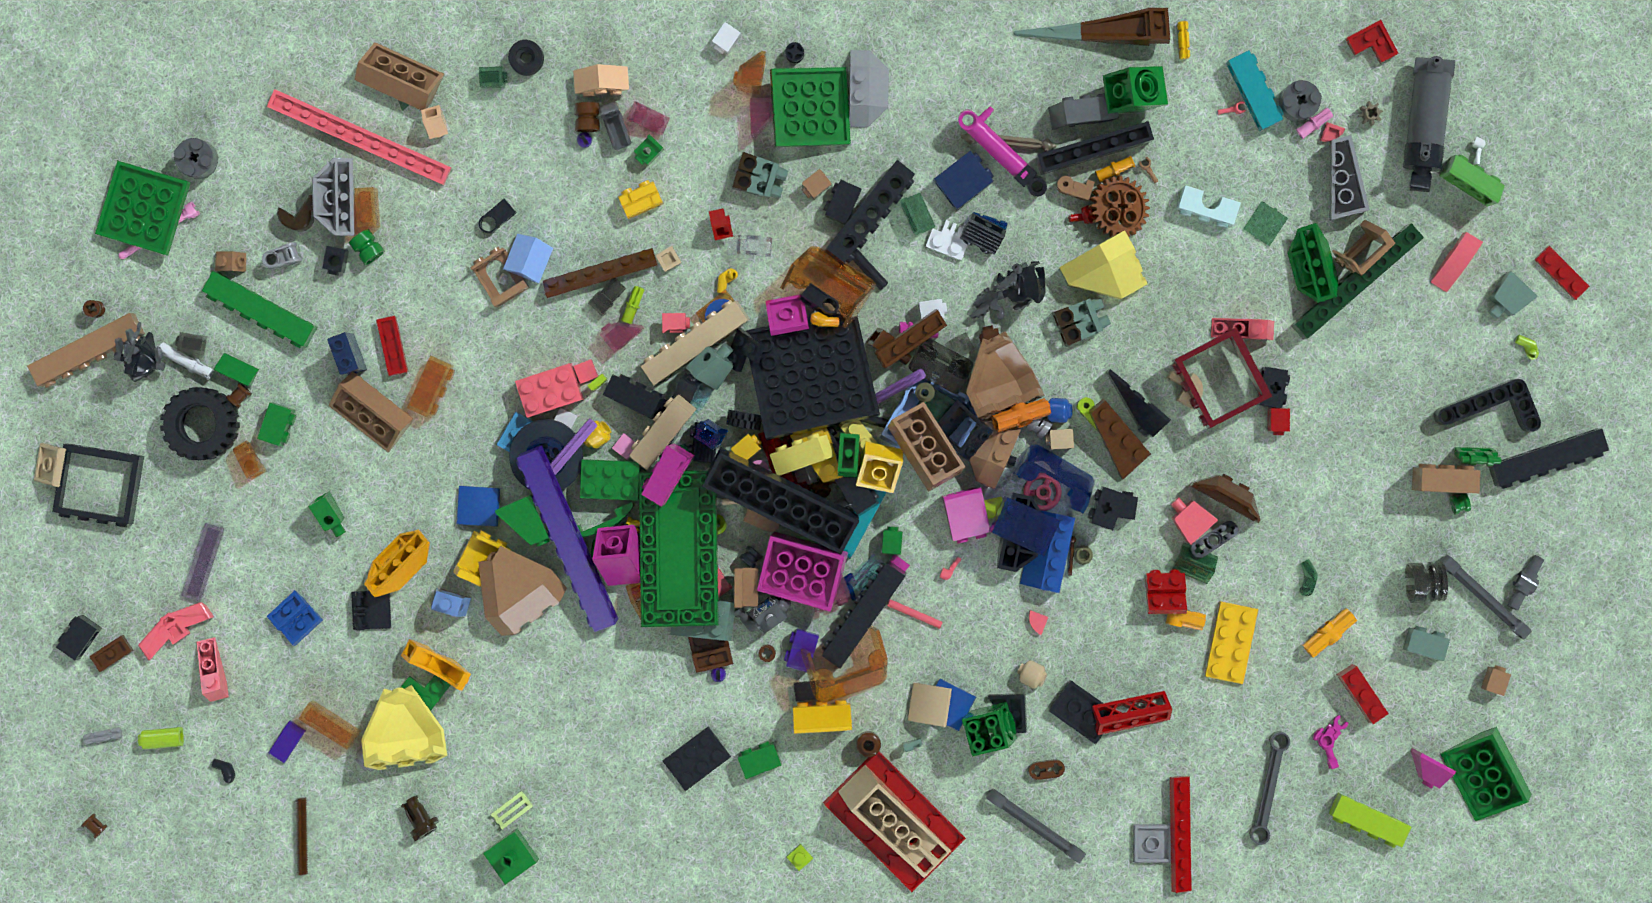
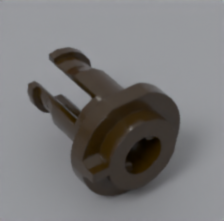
[401,795,439,841]

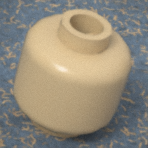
[1017,660,1047,689]

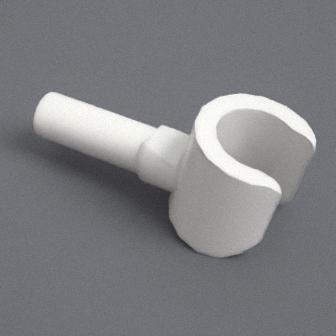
[1471,137,1486,165]

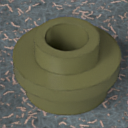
[915,383,935,402]
[1073,545,1093,565]

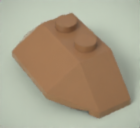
[969,417,1021,489]

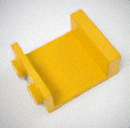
[453,530,511,587]

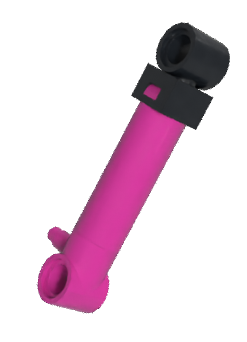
[958,106,1047,197]

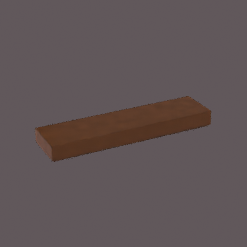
[874,309,947,369]

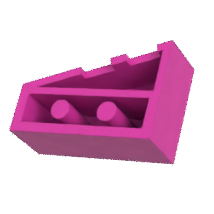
[642,443,694,507]

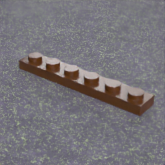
[543,248,657,298]

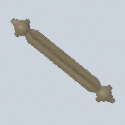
[961,133,1056,152]

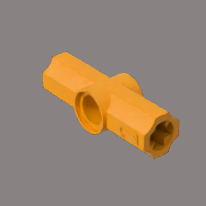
[1302,608,1357,658]

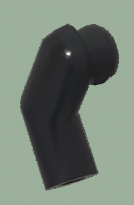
[211,758,236,783]

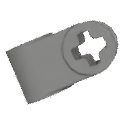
[262,242,302,269]

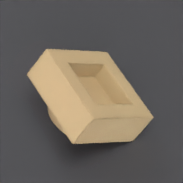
[655,246,682,272]

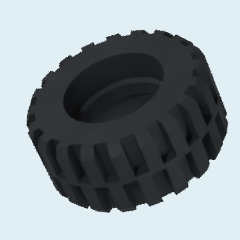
[160,387,240,461]

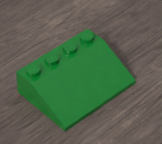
[1440,726,1532,821]

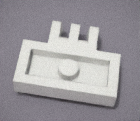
[926,220,967,260]

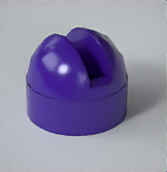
[577,132,592,148]
[711,667,726,682]

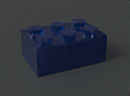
[989,496,1060,556]

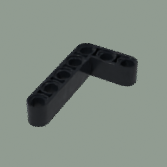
[1434,379,1541,432]

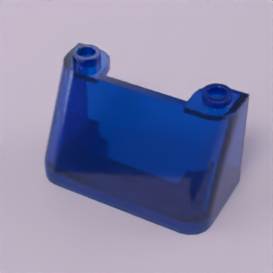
[1013,444,1095,514]

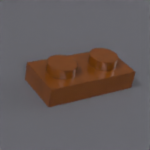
[89,635,134,672]

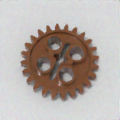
[1089,176,1150,238]

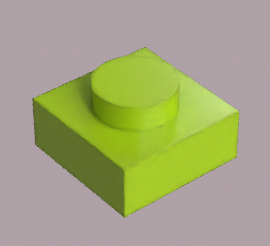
[786,844,813,871]

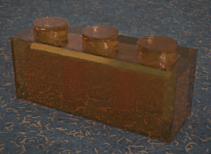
[407,355,455,418]
[299,700,361,750]

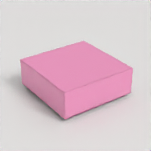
[612,433,635,460]

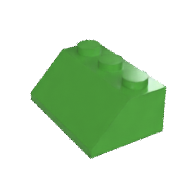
[1439,154,1505,207]

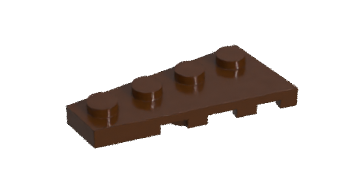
[1089,399,1151,480]

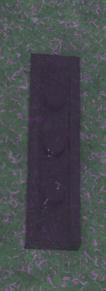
[181,523,225,602]

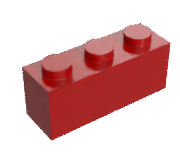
[1336,664,1389,724]

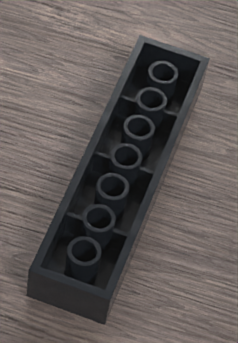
[702,447,859,554]

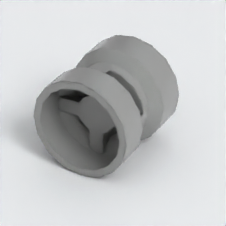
[1026,418,1053,439]

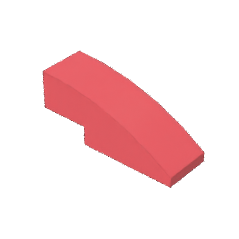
[1431,232,1483,292]

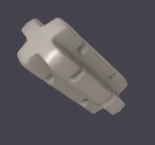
[83,727,122,745]

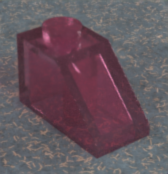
[750,98,773,139]
[600,322,645,353]

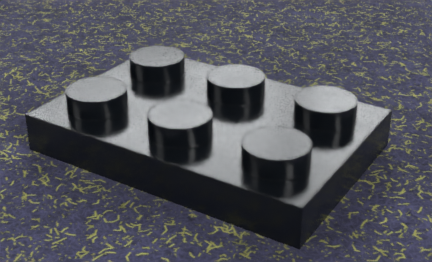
[1048,680,1114,745]
[662,726,731,791]

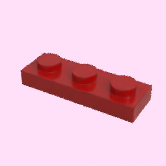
[1534,246,1590,300]
[376,316,409,376]

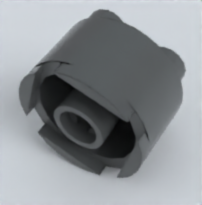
[1279,80,1322,122]
[174,138,218,179]

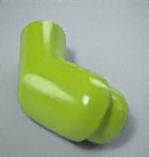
[1515,334,1539,360]

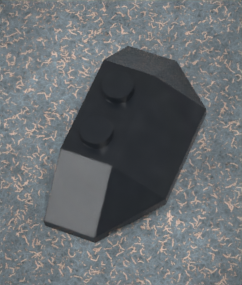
[997,493,1046,572]

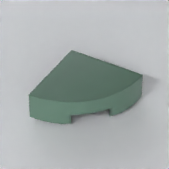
[903,738,923,752]

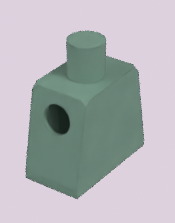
[1488,271,1538,319]
[686,343,733,390]

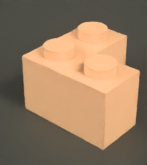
[573,64,629,97]

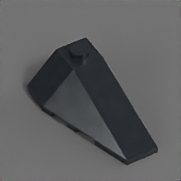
[1106,369,1171,437]

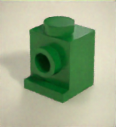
[634,134,664,166]

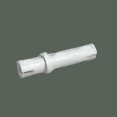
[159,342,214,380]

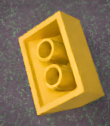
[793,699,852,734]

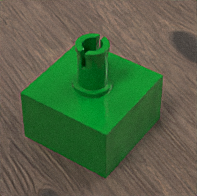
[483,828,539,885]

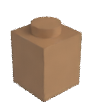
[801,169,832,199]
[1481,665,1511,696]

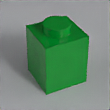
[882,526,903,555]

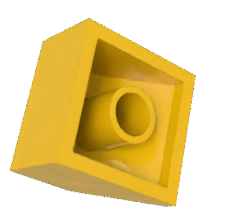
[856,441,903,493]

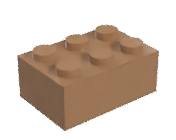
[1412,464,1481,494]

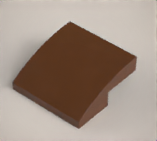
[688,637,734,673]

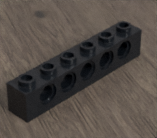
[825,160,915,266]

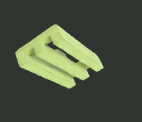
[491,791,533,830]

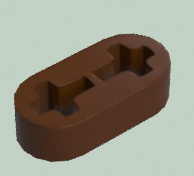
[1028,759,1065,780]

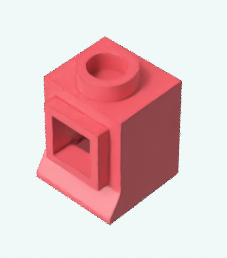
[662,313,690,333]

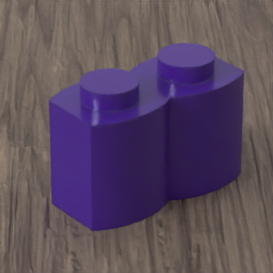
[784,628,819,673]

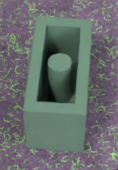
[1403,625,1450,661]

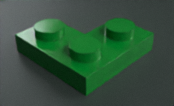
[400,675,451,711]

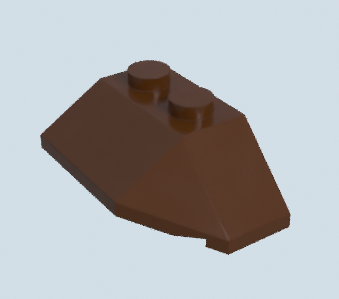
[1189,474,1261,523]

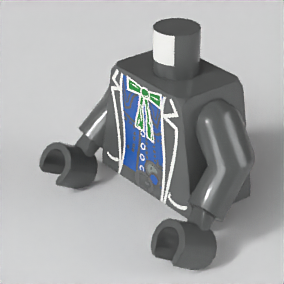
[734,595,791,633]

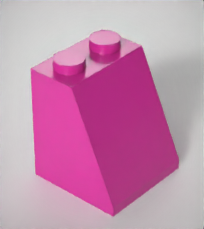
[942,487,991,544]
[592,525,640,586]

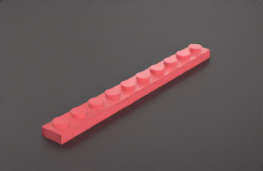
[267,89,451,185]

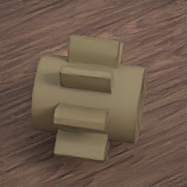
[1358,101,1383,126]

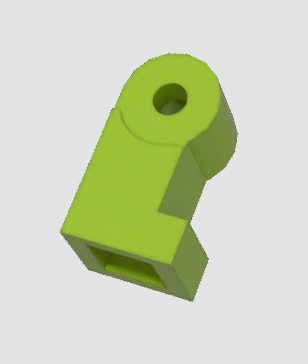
[1077,397,1098,431]

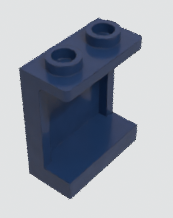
[933,150,994,211]
[327,332,367,375]

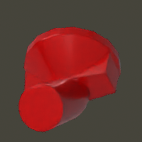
[1068,205,1096,224]

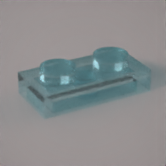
[849,554,885,593]

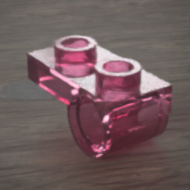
[627,101,670,135]

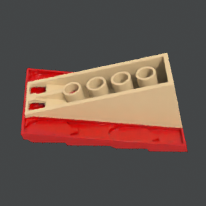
[823,751,966,892]

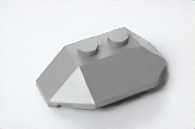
[849,50,889,127]
[312,158,354,236]

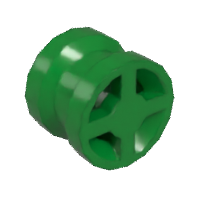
[1449,493,1471,515]

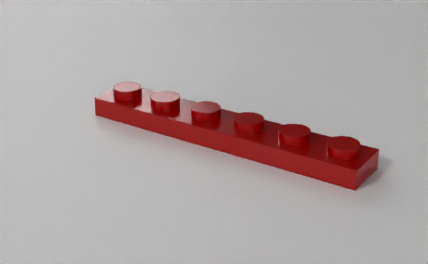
[1170,776,1192,893]

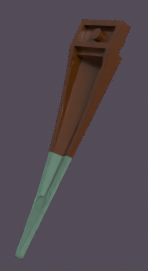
[1014,8,1170,46]

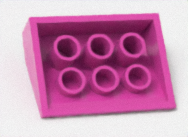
[757,532,848,612]

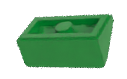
[214,353,259,386]

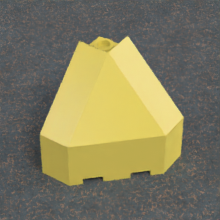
[1059,231,1147,299]
[361,685,447,770]

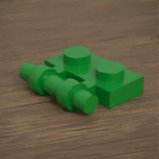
[1454,447,1501,466]

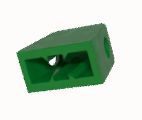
[308,491,346,537]

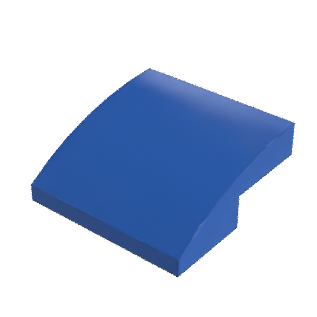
[457,486,500,527]
[267,590,323,646]
[936,678,976,731]

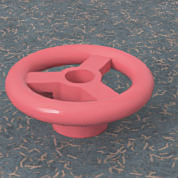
[1024,473,1062,511]

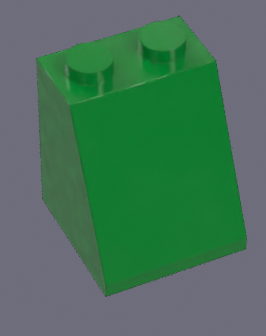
[495,495,550,547]

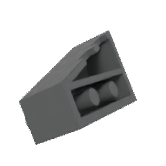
[1048,93,1119,130]

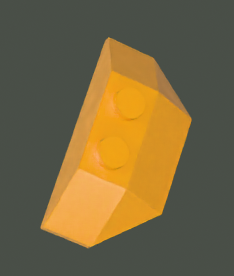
[364,529,430,597]

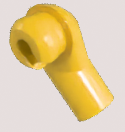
[717,268,738,294]

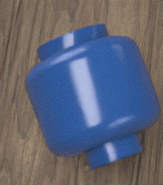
[1047,398,1073,423]

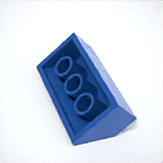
[1020,510,1075,593]

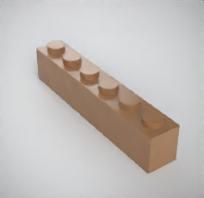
[27,313,145,388]

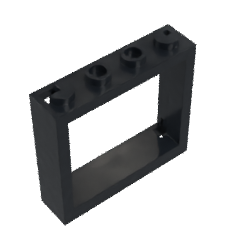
[52,443,144,527]

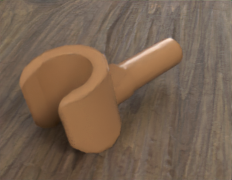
[1139,157,1158,183]

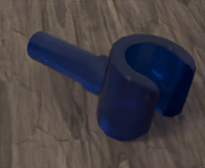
[844,573,856,601]

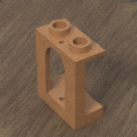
[1332,220,1395,275]
[470,247,529,308]

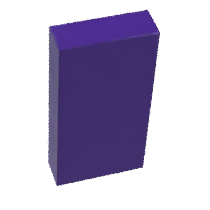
[268,720,306,763]

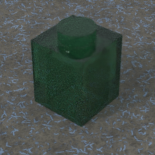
[479,66,508,89]

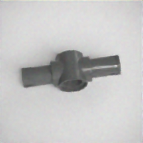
[1507,555,1544,611]

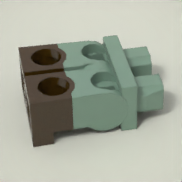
[732,152,788,199]
[1052,298,1111,347]

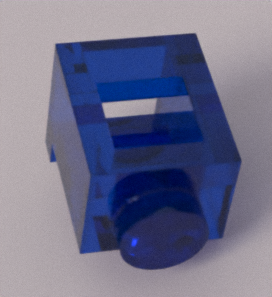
[694,419,728,450]

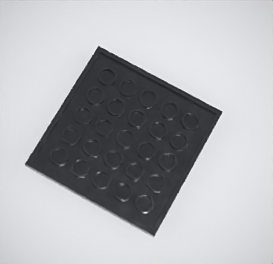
[746,307,880,440]

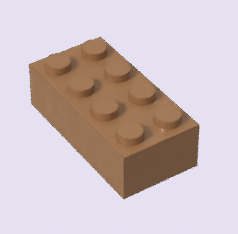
[888,402,965,492]

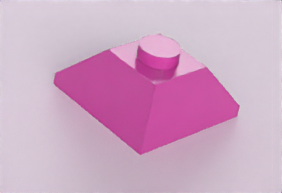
[1411,748,1456,789]

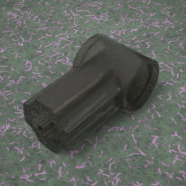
[588,278,627,317]

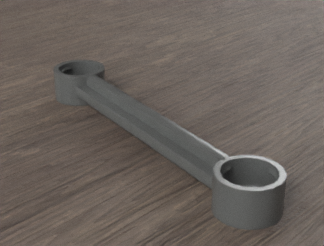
[1439,554,1532,640]
[1249,731,1290,845]
[986,788,1086,864]

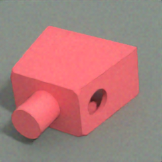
[1170,497,1218,545]

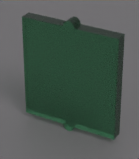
[1243,201,1288,246]

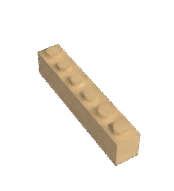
[641,300,750,385]

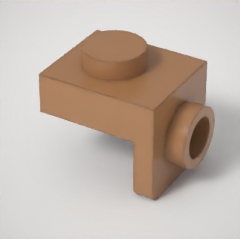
[215,251,246,272]

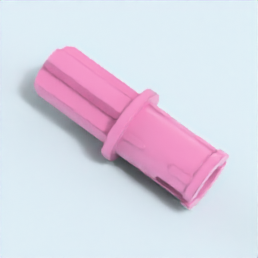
[1296,108,1333,139]

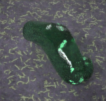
[1299,559,1318,596]

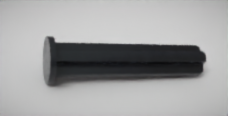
[845,241,888,290]

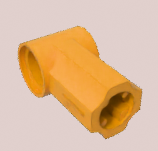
[1165,610,1206,631]

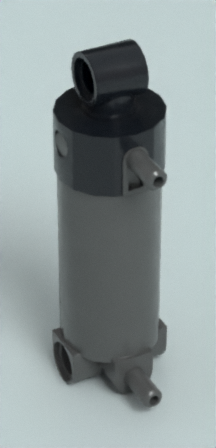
[1403,56,1455,192]

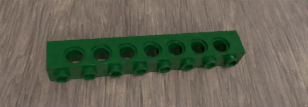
[1291,223,1424,340]

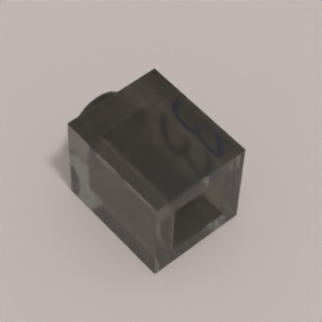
[175,332,207,355]

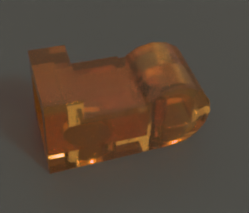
[233,440,267,480]

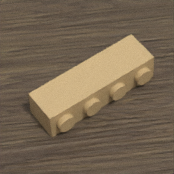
[629,395,696,470]

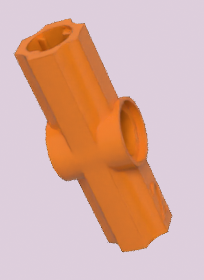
[991,398,1051,432]

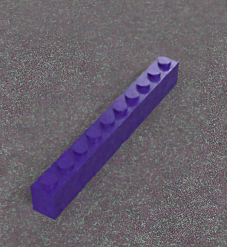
[516,445,619,632]

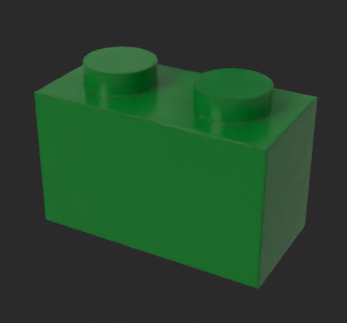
[257,402,296,446]
[838,433,860,477]
[738,740,782,779]

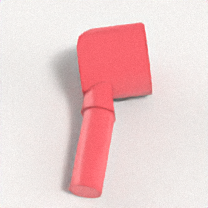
[1218,101,1246,115]
[939,557,962,580]

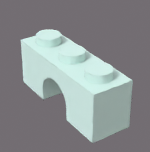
[1176,185,1241,228]

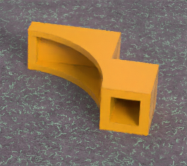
[401,639,471,691]

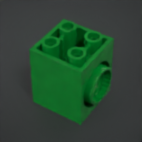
[1102,66,1168,114]
[962,702,1017,757]

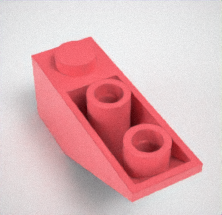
[1211,318,1275,340]
[197,637,229,702]

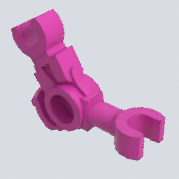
[1313,715,1349,769]

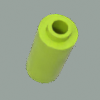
[138,727,184,749]

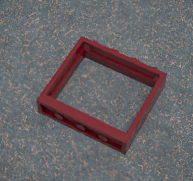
[1172,327,1272,429]

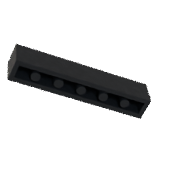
[1036,121,1154,175]
[828,426,879,516]
[1488,428,1609,489]
[821,560,907,669]

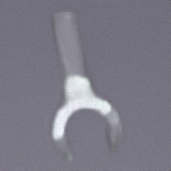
[487,264,510,286]

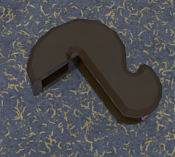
[277,195,315,232]

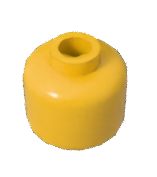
[584,421,611,449]

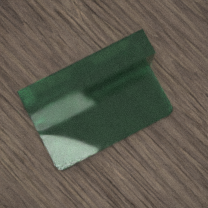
[899,193,935,236]
[1172,542,1218,584]

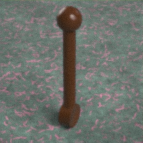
[1068,536,1077,576]

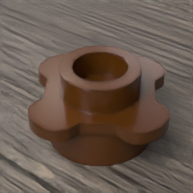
[811,481,831,498]

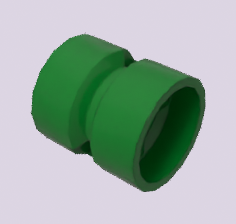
[349,229,385,265]

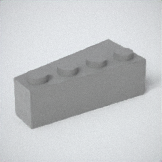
[1329,135,1370,221]

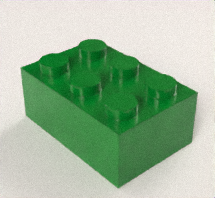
[580,459,641,500]

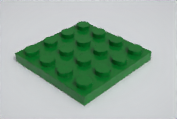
[770,67,851,147]
[95,160,191,256]

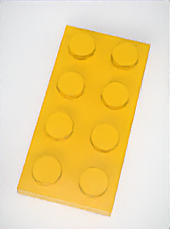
[1205,601,1258,684]

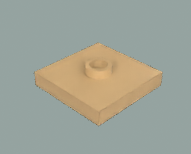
[34,443,66,487]

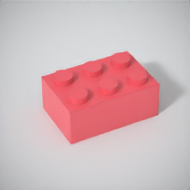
[515,363,584,418]

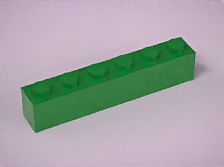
[202,271,318,348]

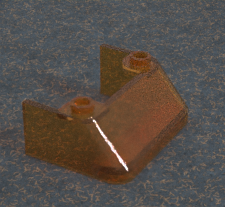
[780,246,876,328]
[800,626,888,703]

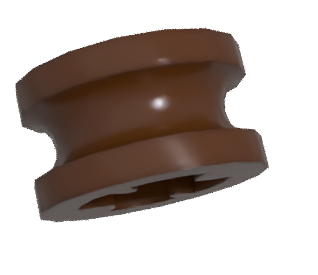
[759,644,776,662]

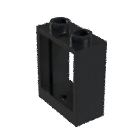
[938,400,993,461]

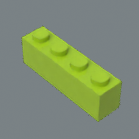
[1329,792,1412,848]

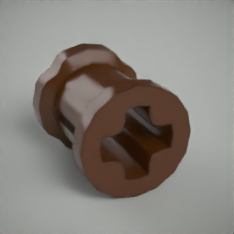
[83,300,105,318]
[226,383,252,408]
[81,813,108,839]

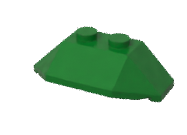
[1288,223,1338,303]

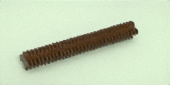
[295,797,308,875]

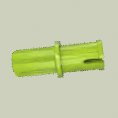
[621,286,644,324]

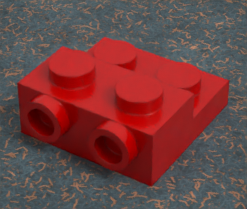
[1145,569,1187,614]

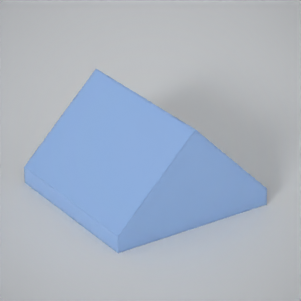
[503,234,553,284]

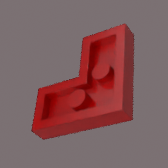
[1345,20,1399,63]

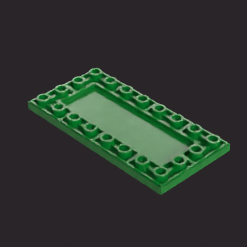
[639,470,719,627]

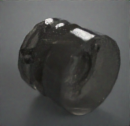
[1405,561,1448,603]

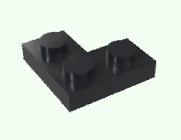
[727,329,766,372]

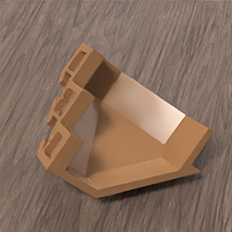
[966,331,1045,419]
[478,546,567,636]

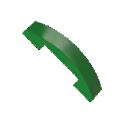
[577,502,635,537]

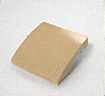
[908,682,952,727]

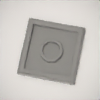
[1133,824,1171,863]

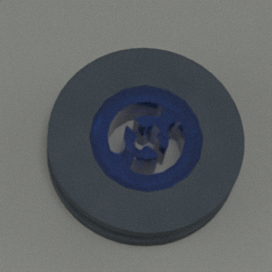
[509,419,583,490]

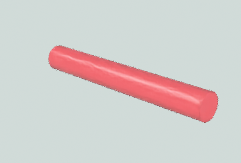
[887,599,943,629]

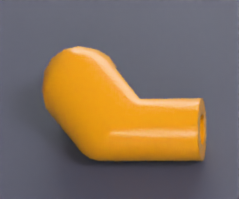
[810,312,839,327]

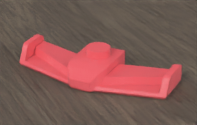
[138,602,214,661]

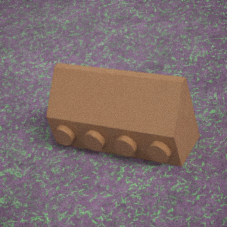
[355,42,444,110]
[328,371,413,453]

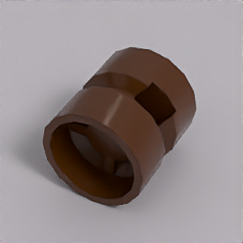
[574,102,600,132]

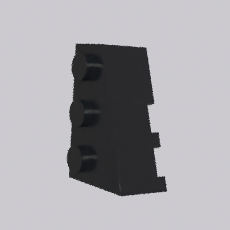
[603,374,668,419]

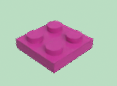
[765,294,809,336]

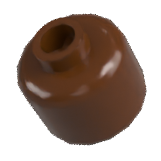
[856,731,881,757]

